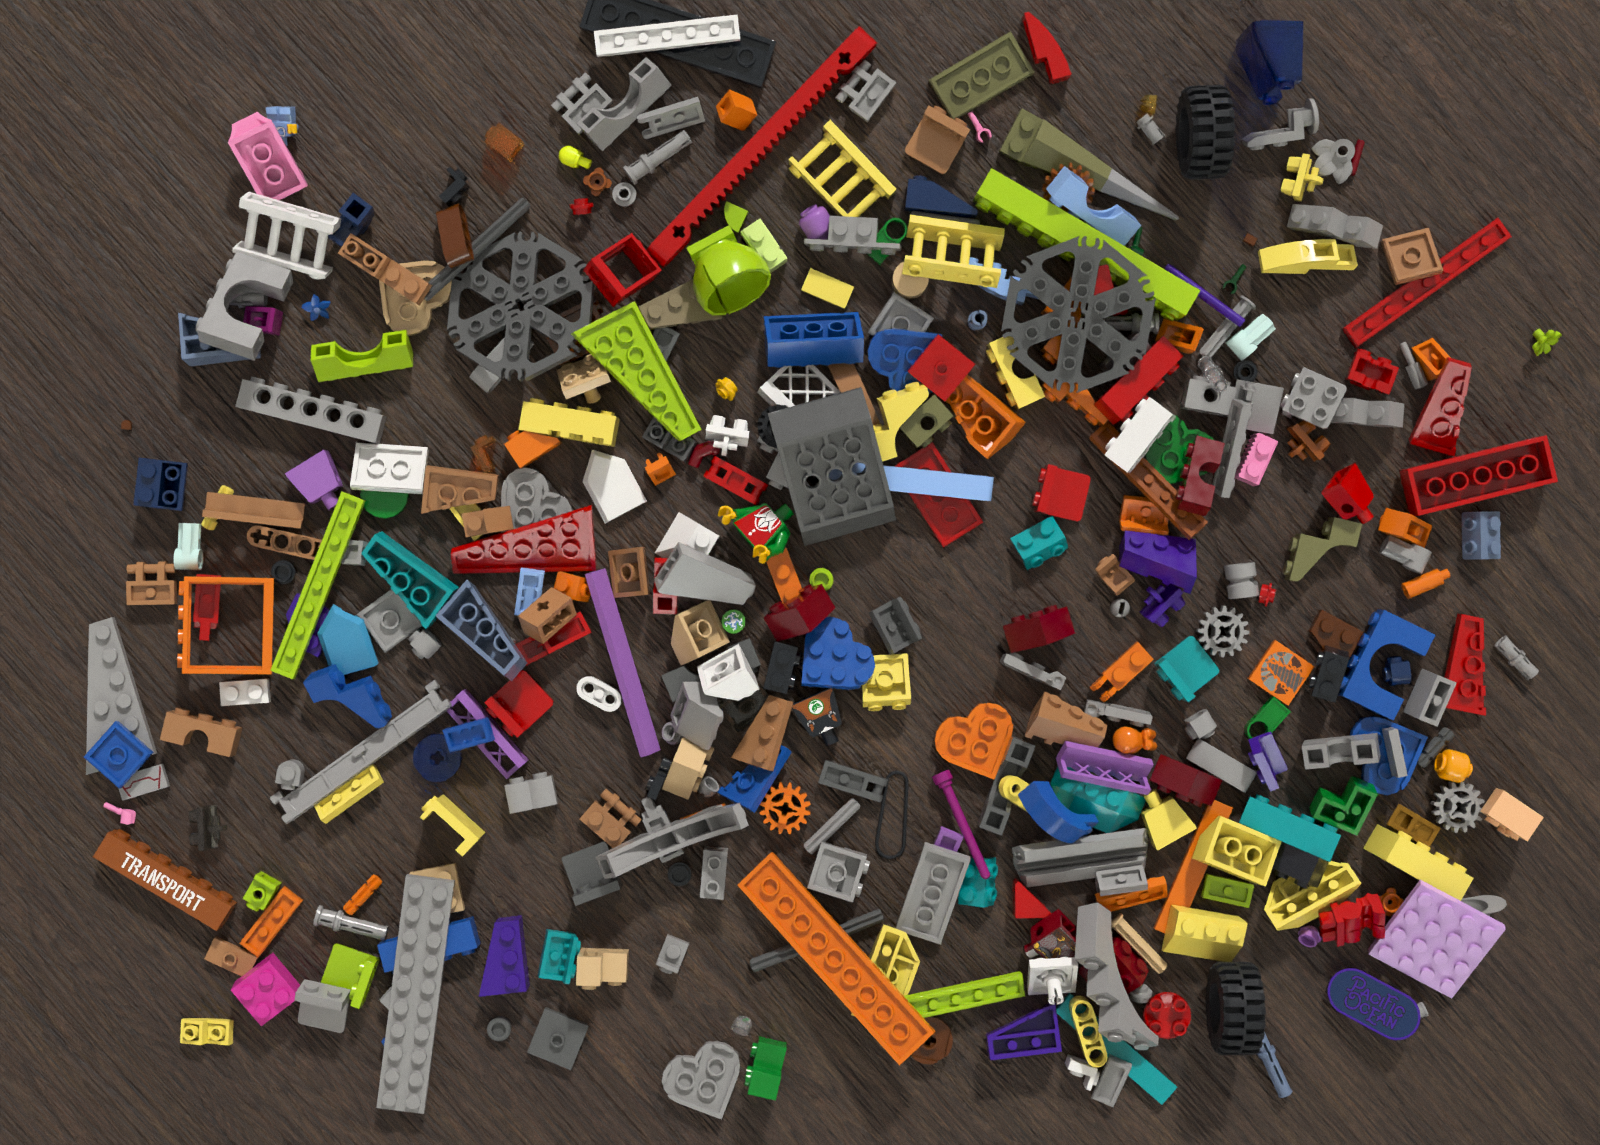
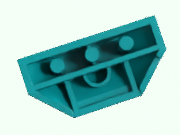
[1050,765,1146,833]

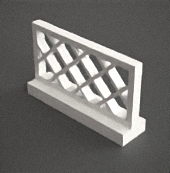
[757,365,840,407]

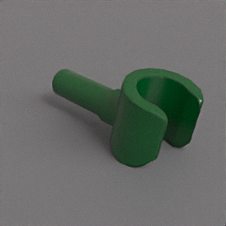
[1130,227,1144,256]
[1222,264,1247,294]

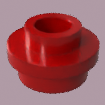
[569,198,594,215]

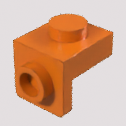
[554,571,591,602]

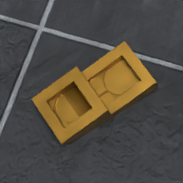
[1387,804,1441,847]

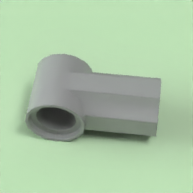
[1379,535,1432,574]

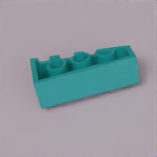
[361,531,459,629]
[1239,794,1341,862]

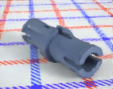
[968,310,987,330]

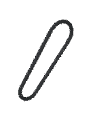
[875,771,909,859]

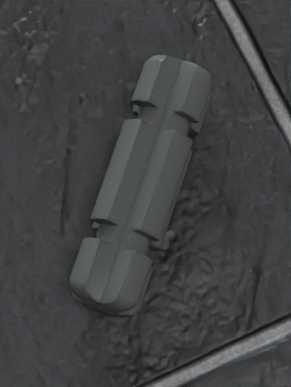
[1417,727,1455,768]

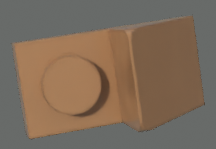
[462,506,514,537]

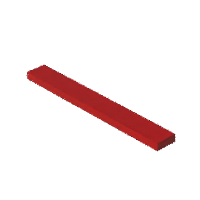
[1342,218,1512,348]

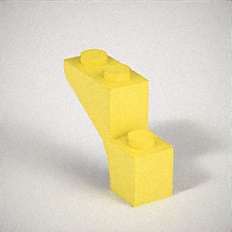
[873,382,929,462]

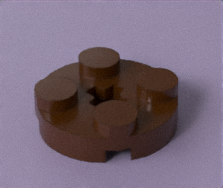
[911,1016,953,1064]

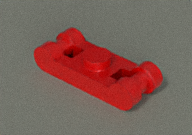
[703,456,768,506]

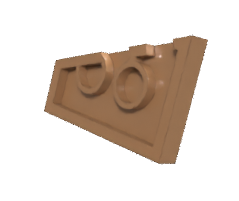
[421,465,499,514]
[731,695,793,771]

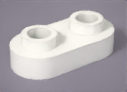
[577,676,622,712]

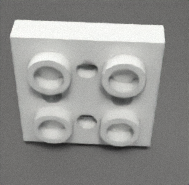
[1027,957,1078,1005]

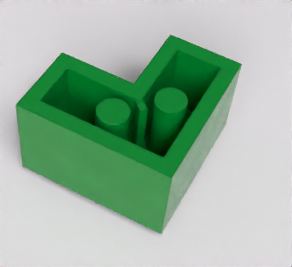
[1309,775,1378,836]
[744,1036,787,1101]

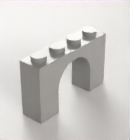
[196,252,293,361]

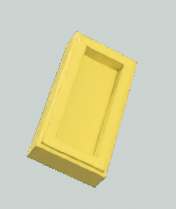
[801,268,854,310]

